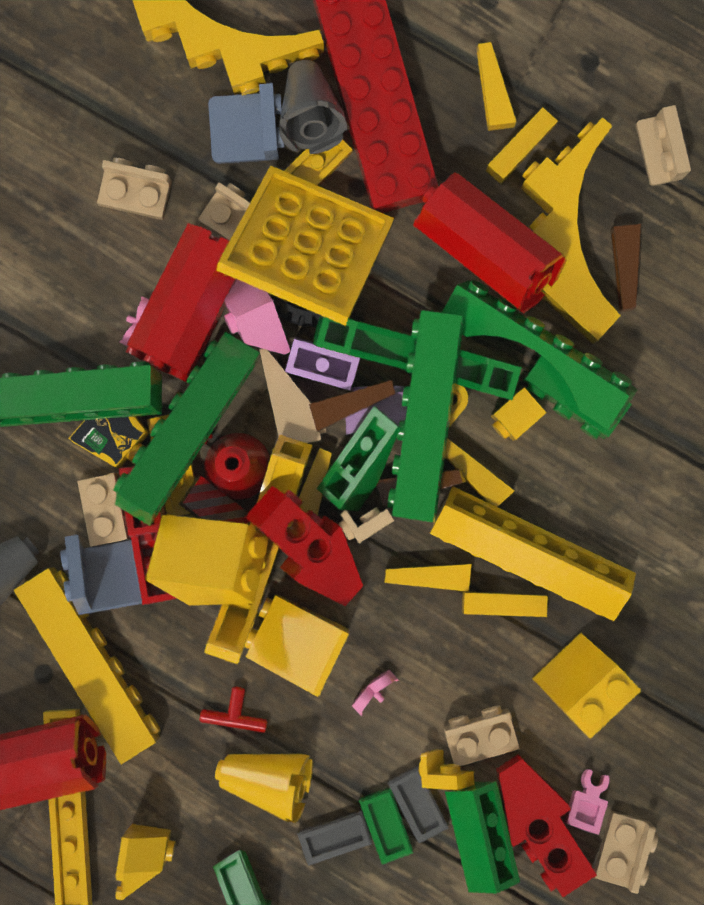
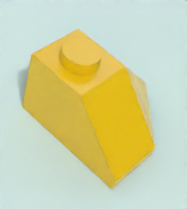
[116,824,175,900]

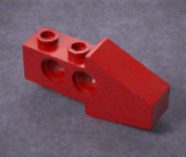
[119,466,177,605]
[245,486,363,607]
[496,754,597,897]

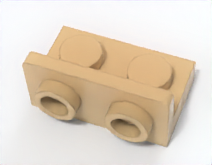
[636,105,691,186]
[97,158,172,220]
[198,183,250,241]
[77,472,131,547]
[338,507,394,543]
[443,705,520,766]
[594,810,658,894]

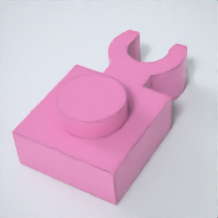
[564,769,609,835]

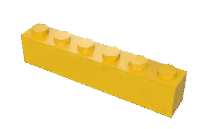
[430,486,636,621]
[14,567,160,764]

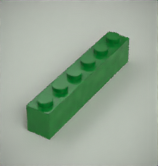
[387,310,464,522]
[113,332,260,526]
[0,362,162,427]

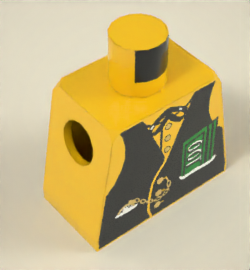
[68,416,150,468]

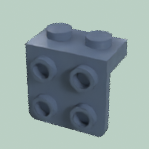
[208,83,284,164]
[60,535,142,615]

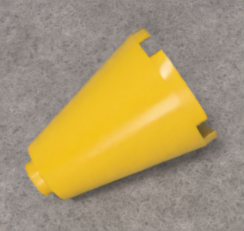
[215,754,313,823]

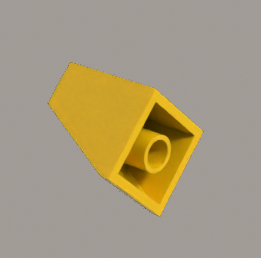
[146,515,269,606]
[245,594,349,697]
[532,633,641,739]

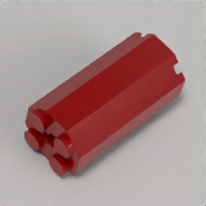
[413,172,567,314]
[125,223,237,382]
[0,714,107,810]

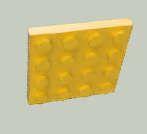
[217,165,394,325]

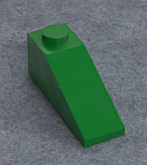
[316,406,401,511]

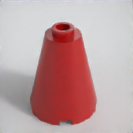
[204,433,270,500]

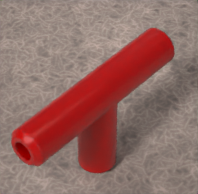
[199,686,267,733]

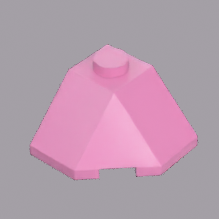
[224,279,291,355]

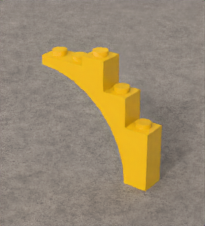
[133,0,324,96]
[521,117,621,344]
[204,434,312,664]

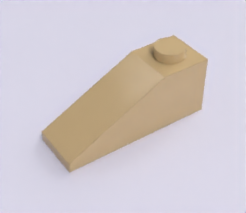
[260,349,327,444]

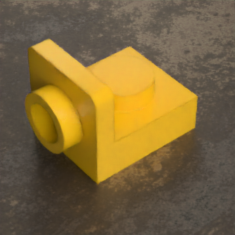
[419,749,474,790]

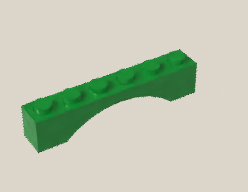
[442,280,638,430]
[312,315,522,400]

